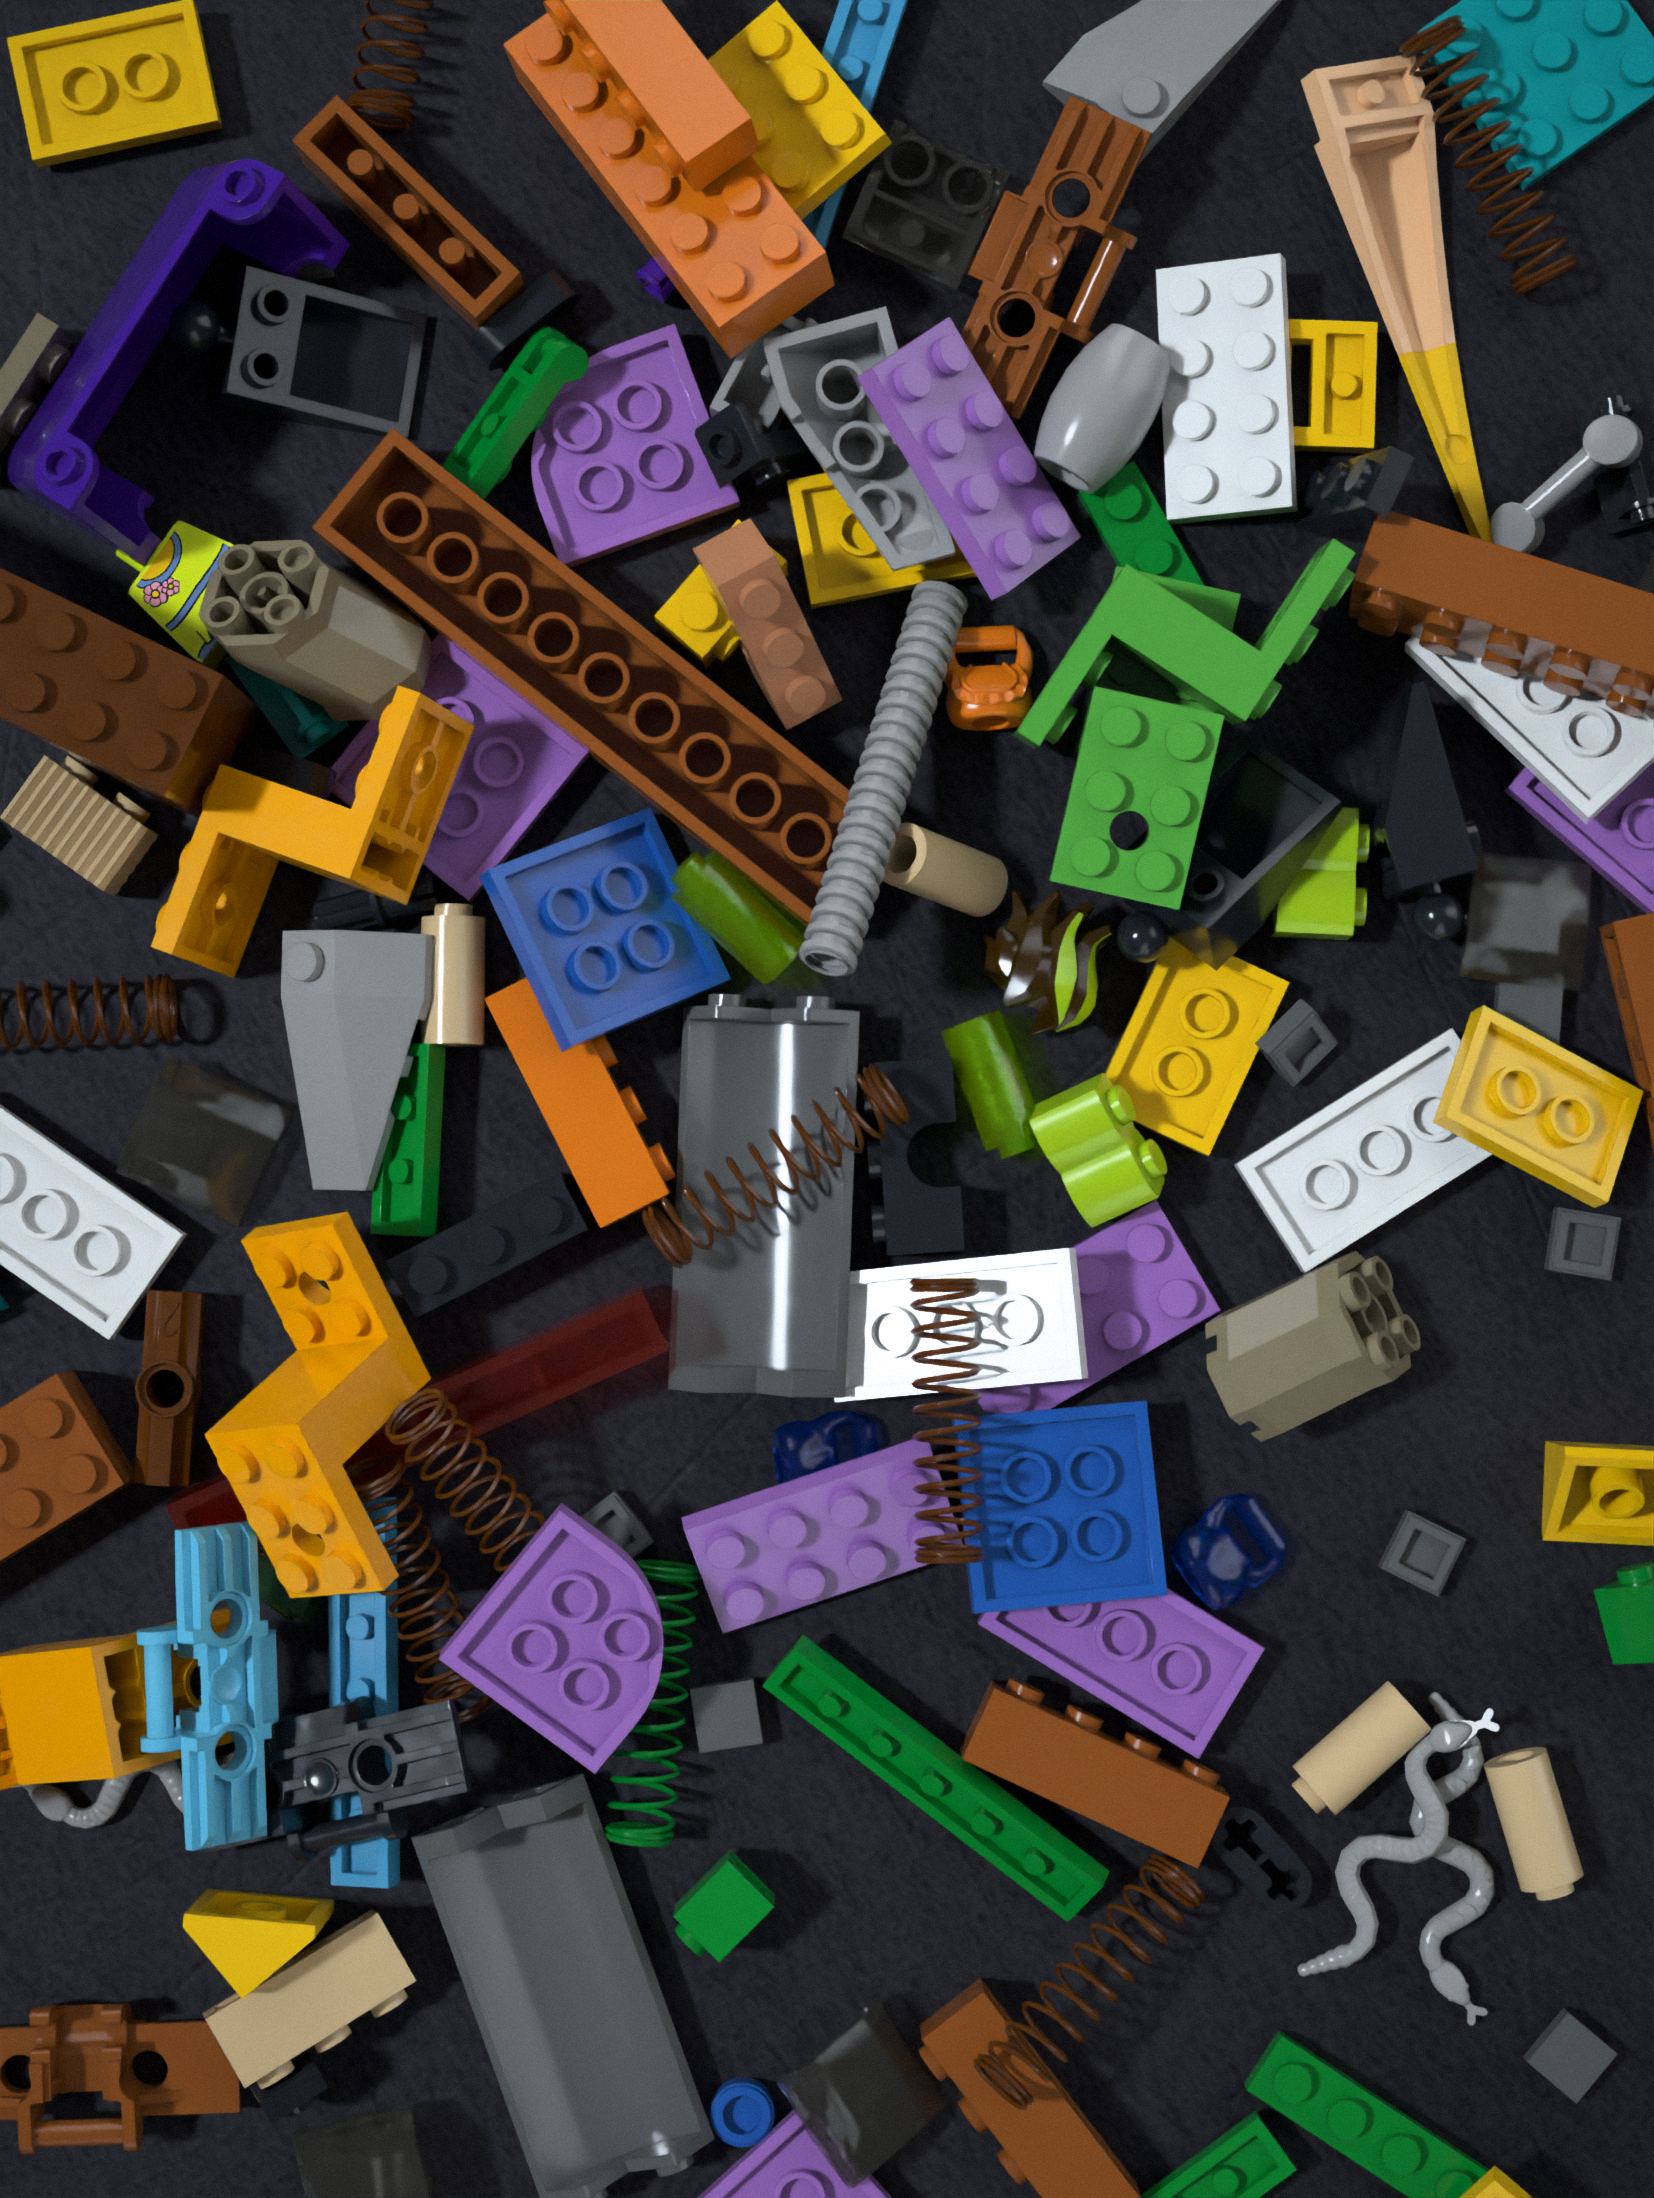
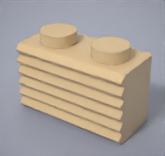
[0,755,158,896]

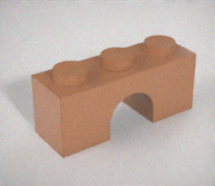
[693,518,842,731]

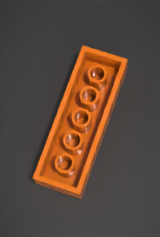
[503,12,835,359]

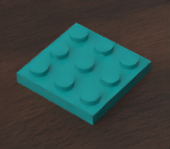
[1417,0,1654,191]

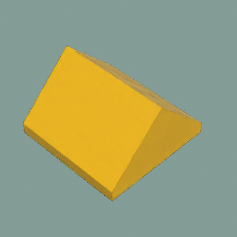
[1541,1441,1654,1546]
[183,1888,334,1999]

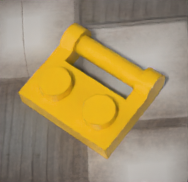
[1288,319,1378,453]

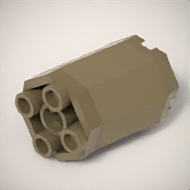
[198,539,434,721]
[1205,1251,1421,1442]

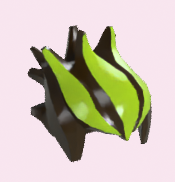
[982,889,1113,1036]

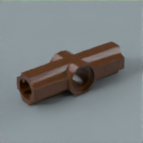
[134,1290,206,1487]

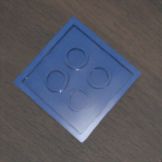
[480,807,731,1052]
[952,1400,1168,1614]

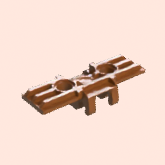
[961,95,1152,420]
[0,2003,242,2155]

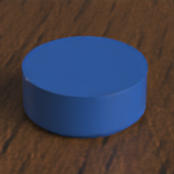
[710,2077,775,2147]

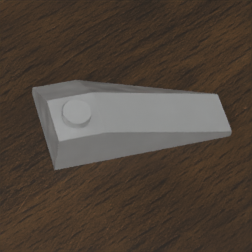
[1042,0,1282,165]
[762,306,956,572]
[281,930,434,1191]

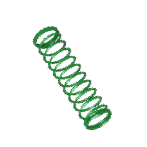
[604,1560,701,1847]

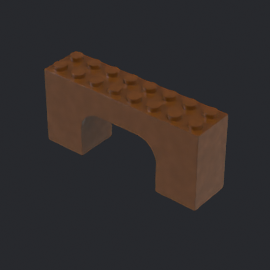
[0,568,262,819]

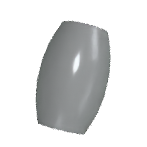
[1033,323,1171,494]

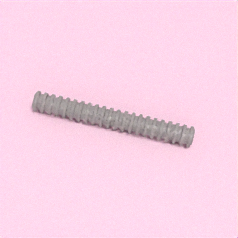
[799,580,968,976]

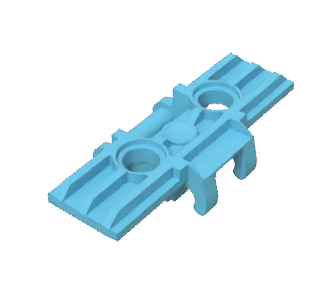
[137,1521,279,1851]

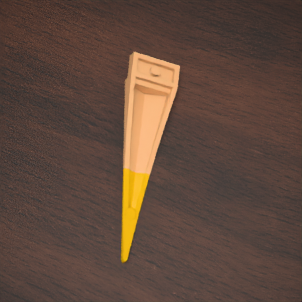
[1301,56,1493,543]

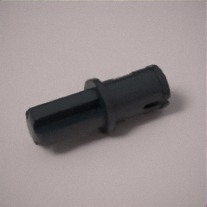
[313,870,443,930]

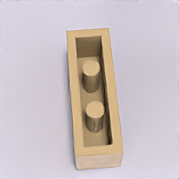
[202,1909,416,2089]

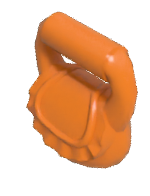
[944,625,1034,731]

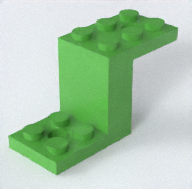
[1013,538,1356,749]
[1049,566,1241,910]

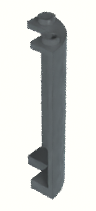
[668,994,860,1398]
[411,1773,715,2198]

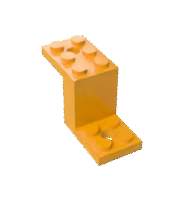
[150,685,475,978]
[204,1212,431,1598]
[0,1607,234,1791]

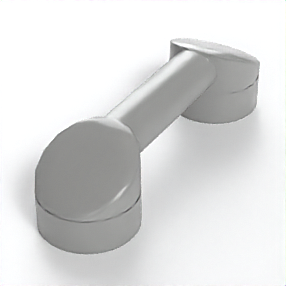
[1490,414,1643,554]

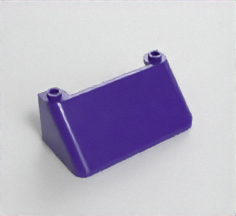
[5,158,351,566]

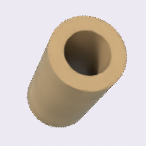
[883,823,1008,917]
[420,903,485,1047]
[1291,1681,1432,1815]
[1484,1747,1584,1901]

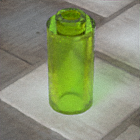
[670,851,806,985]
[941,1010,1038,1159]

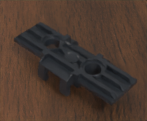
[180,1696,473,1862]

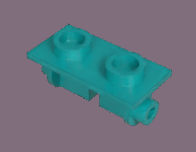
[225,655,350,759]

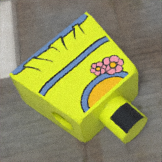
[116,520,233,671]

